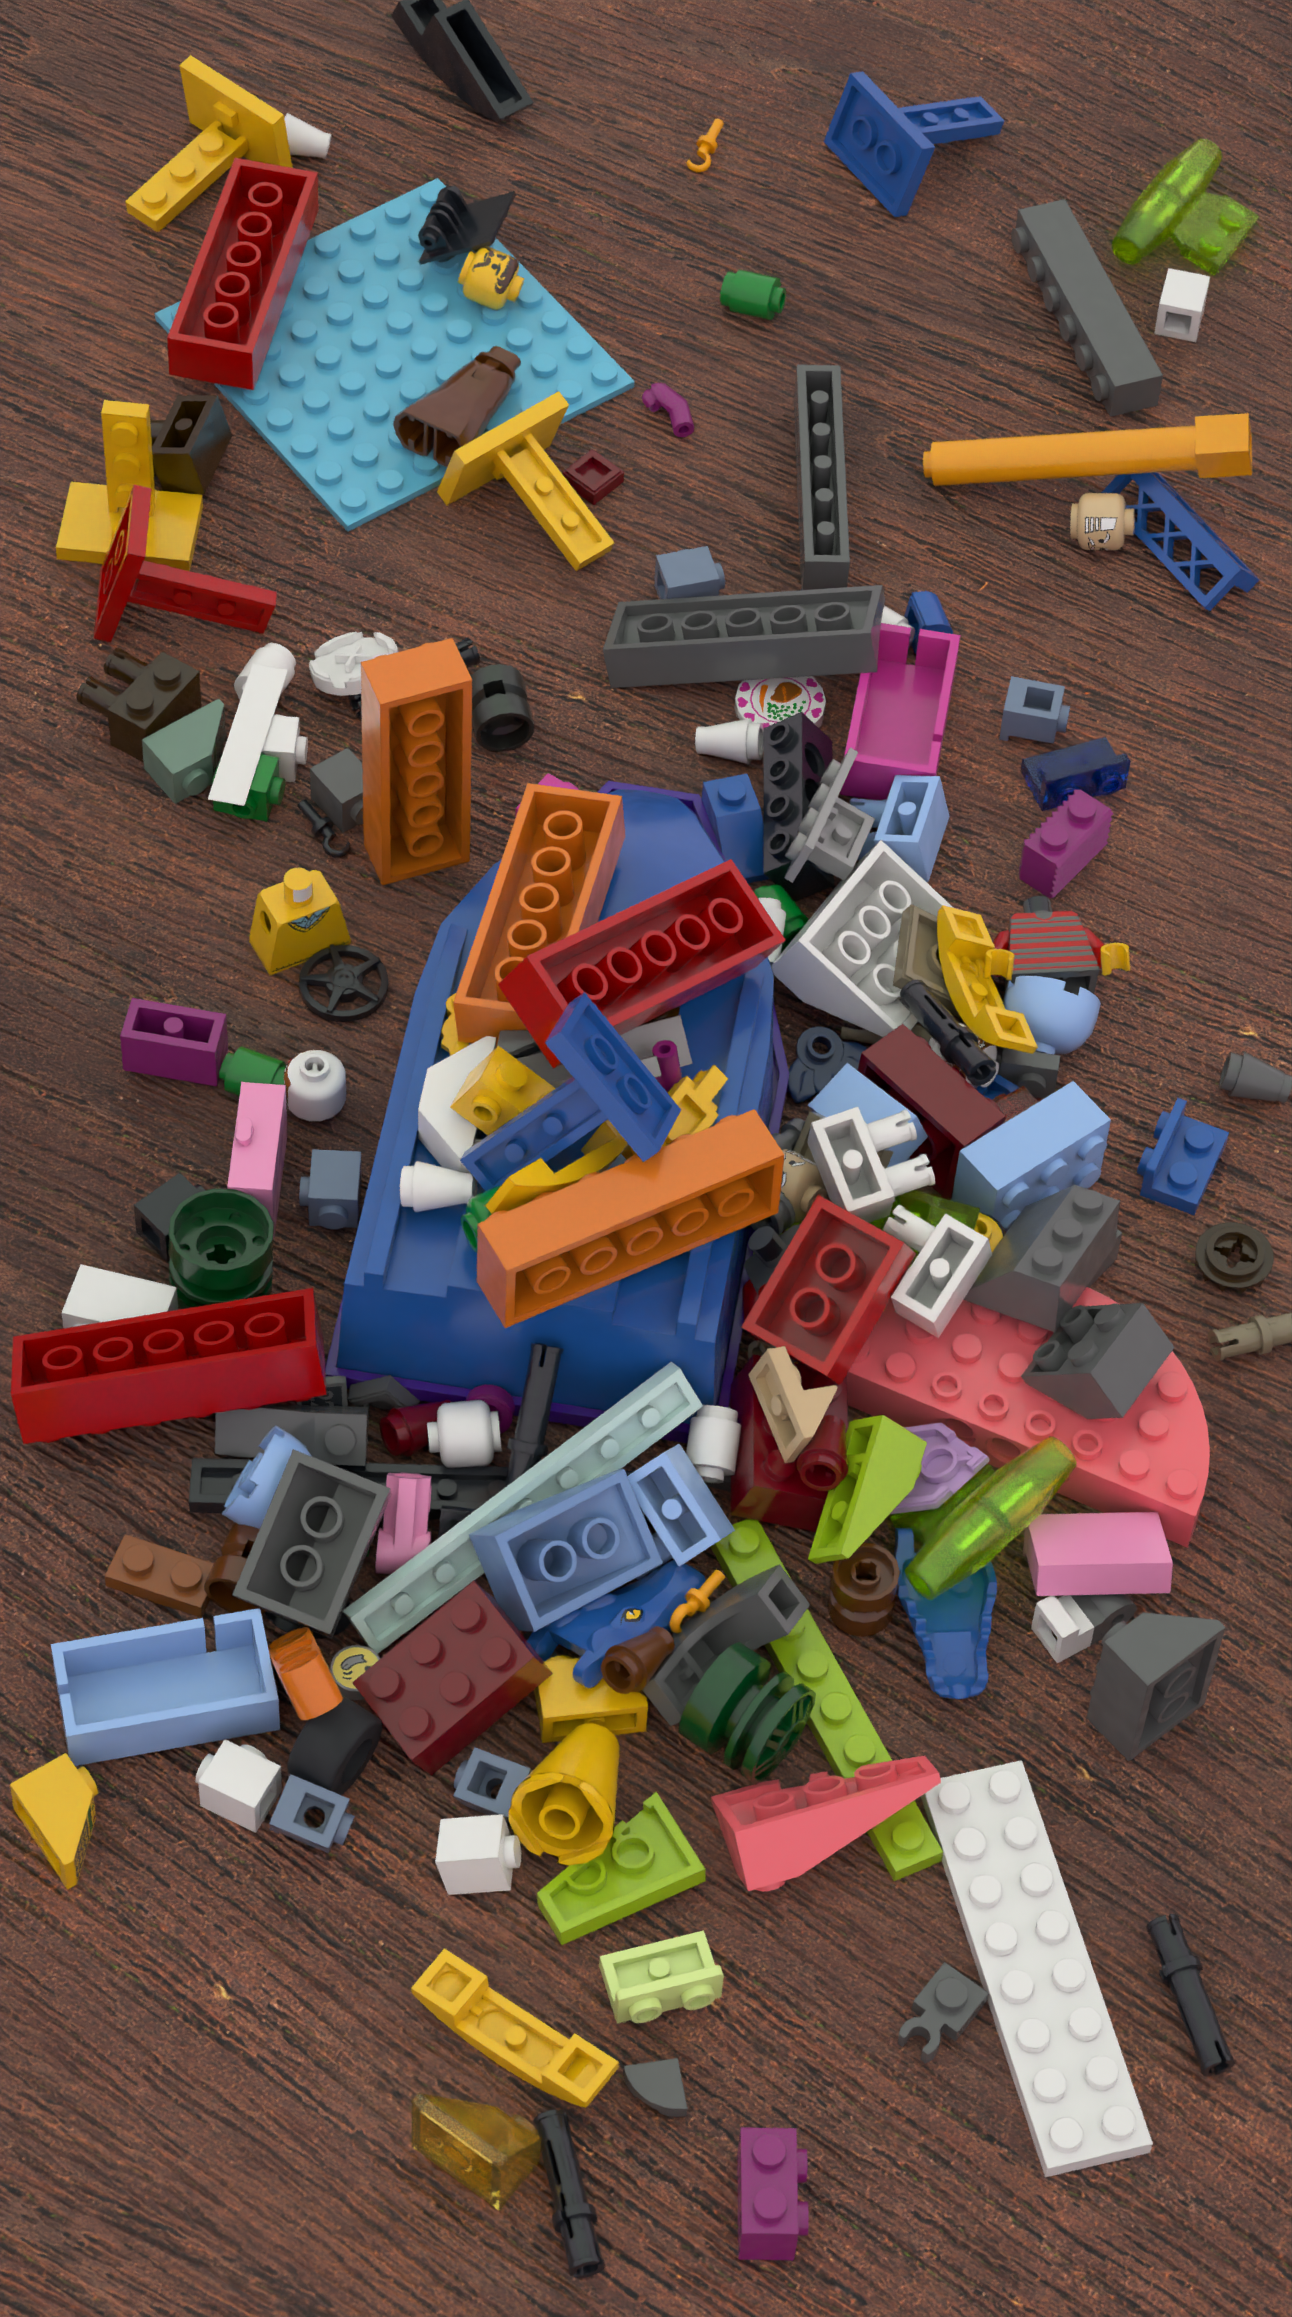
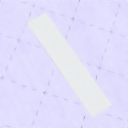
[208,663,288,806]

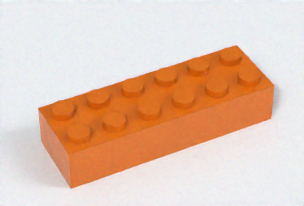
[361,638,472,886]
[453,783,626,1047]
[477,1109,785,1328]

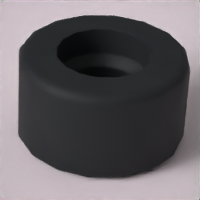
[287,1695,382,1795]

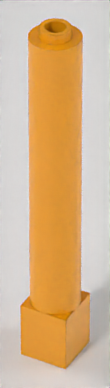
[923,413,1252,486]

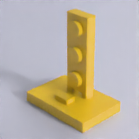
[125,55,292,232]
[437,391,615,571]
[56,400,203,571]

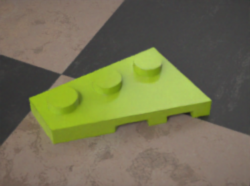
[537,1792,706,1945]

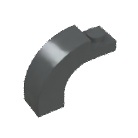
[643,1564,810,1726]

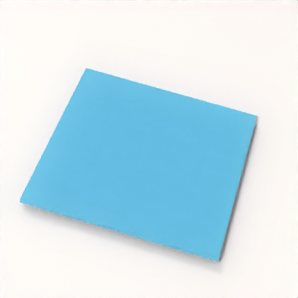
[155,178,635,532]

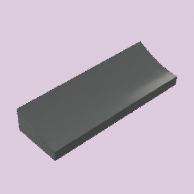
[603,585,885,688]

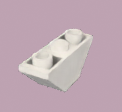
[418,1036,496,1173]

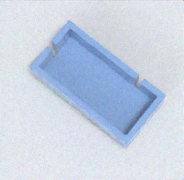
[51,1608,280,1766]

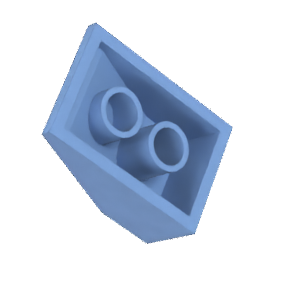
[469,1469,663,1632]

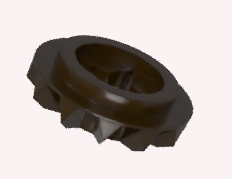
[1195,1222,1274,1293]

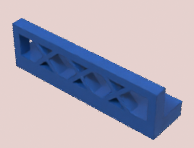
[1101,472,1259,611]

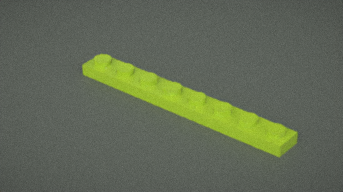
[710,1519,943,1881]

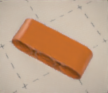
[268,1627,343,1720]

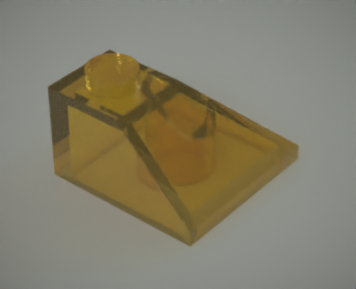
[411,2093,541,2211]

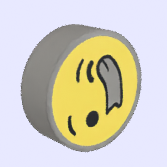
[330,1645,380,1700]

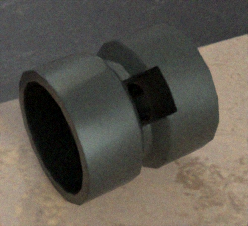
[471,664,534,752]

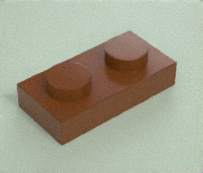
[105,1534,214,1618]

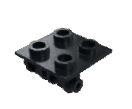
[418,186,516,265]

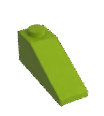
[808,1415,927,1564]

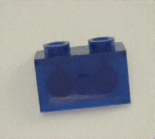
[1020,737,1131,811]

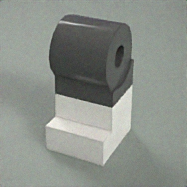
[1031,1594,1137,1663]

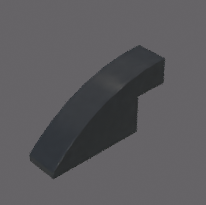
[391,0,534,123]

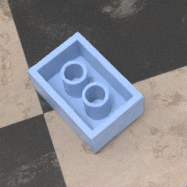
[951,1081,1111,1232]

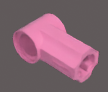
[376,1472,432,1575]

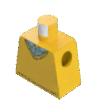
[249,868,351,976]

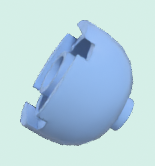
[1003,976,1101,1055]
[222,1426,311,1529]

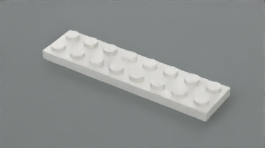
[921,1760,1153,2177]

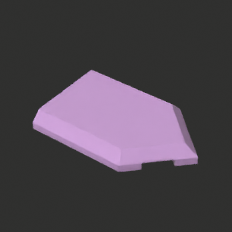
[890,1422,990,1514]

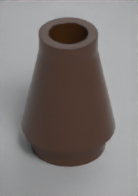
[601,1626,675,1694]

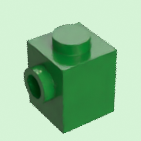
[212,753,286,822]

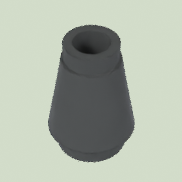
[1219,1051,1292,1103]

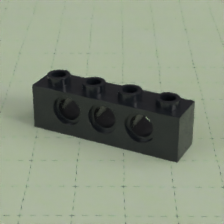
[763,712,834,902]

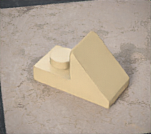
[748,1346,838,1463]

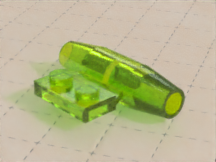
[1112,138,1260,276]
[890,1436,1077,1600]

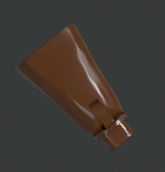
[393,346,521,467]

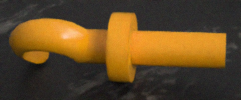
[686,119,724,173]
[670,1570,725,1633]

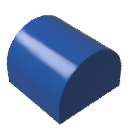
[904,591,953,654]

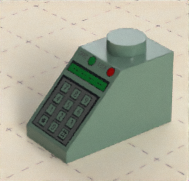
[142,699,226,804]

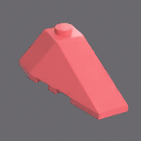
[711,1755,941,1891]

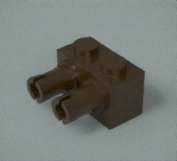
[150,395,232,494]
[76,647,202,763]

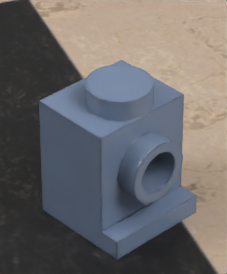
[999,676,1071,744]
[453,1747,533,1824]
[269,1774,355,1853]

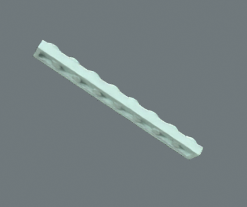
[343,1362,703,1654]

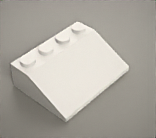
[771,840,953,1037]

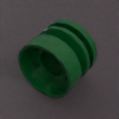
[169,1188,274,1309]
[678,1642,816,1785]

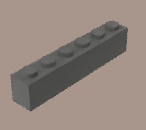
[1011,199,1163,417]
[794,365,850,590]

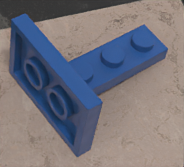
[823,71,1005,217]
[460,992,681,1191]

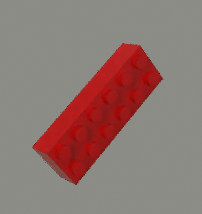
[167,158,319,390]
[498,859,786,1069]
[11,1288,327,1444]

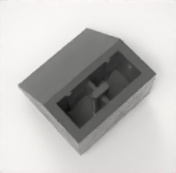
[1021,1303,1175,1419]

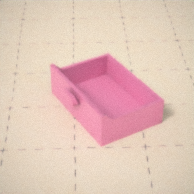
[227,1082,287,1240]
[1023,1512,1173,1596]

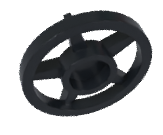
[299,944,388,1022]

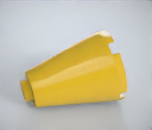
[508,1723,620,1865]

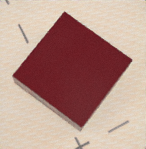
[562,449,624,505]

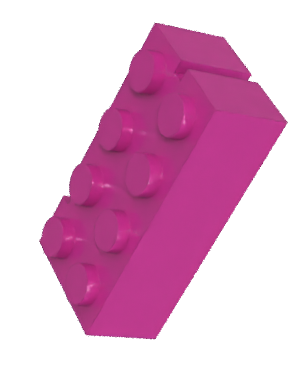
[840,623,960,800]

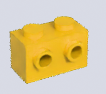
[450,1046,556,1135]

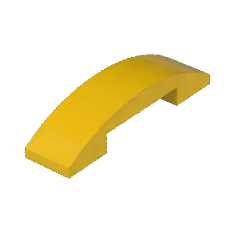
[937,905,1038,1054]
[485,1120,628,1214]
[411,1948,619,2108]

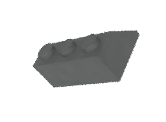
[963,1185,1120,1332]
[233,1449,391,1639]
[1086,1612,1226,1761]

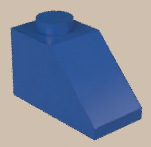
[702,773,769,883]

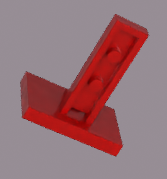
[93,484,277,643]

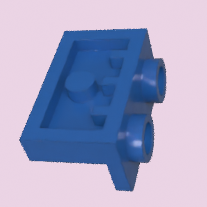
[1137,1098,1229,1216]

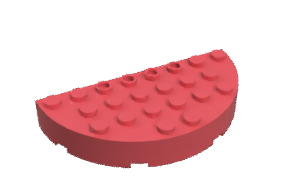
[847,1287,1210,1548]

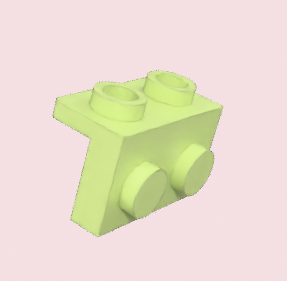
[599,1930,724,2023]

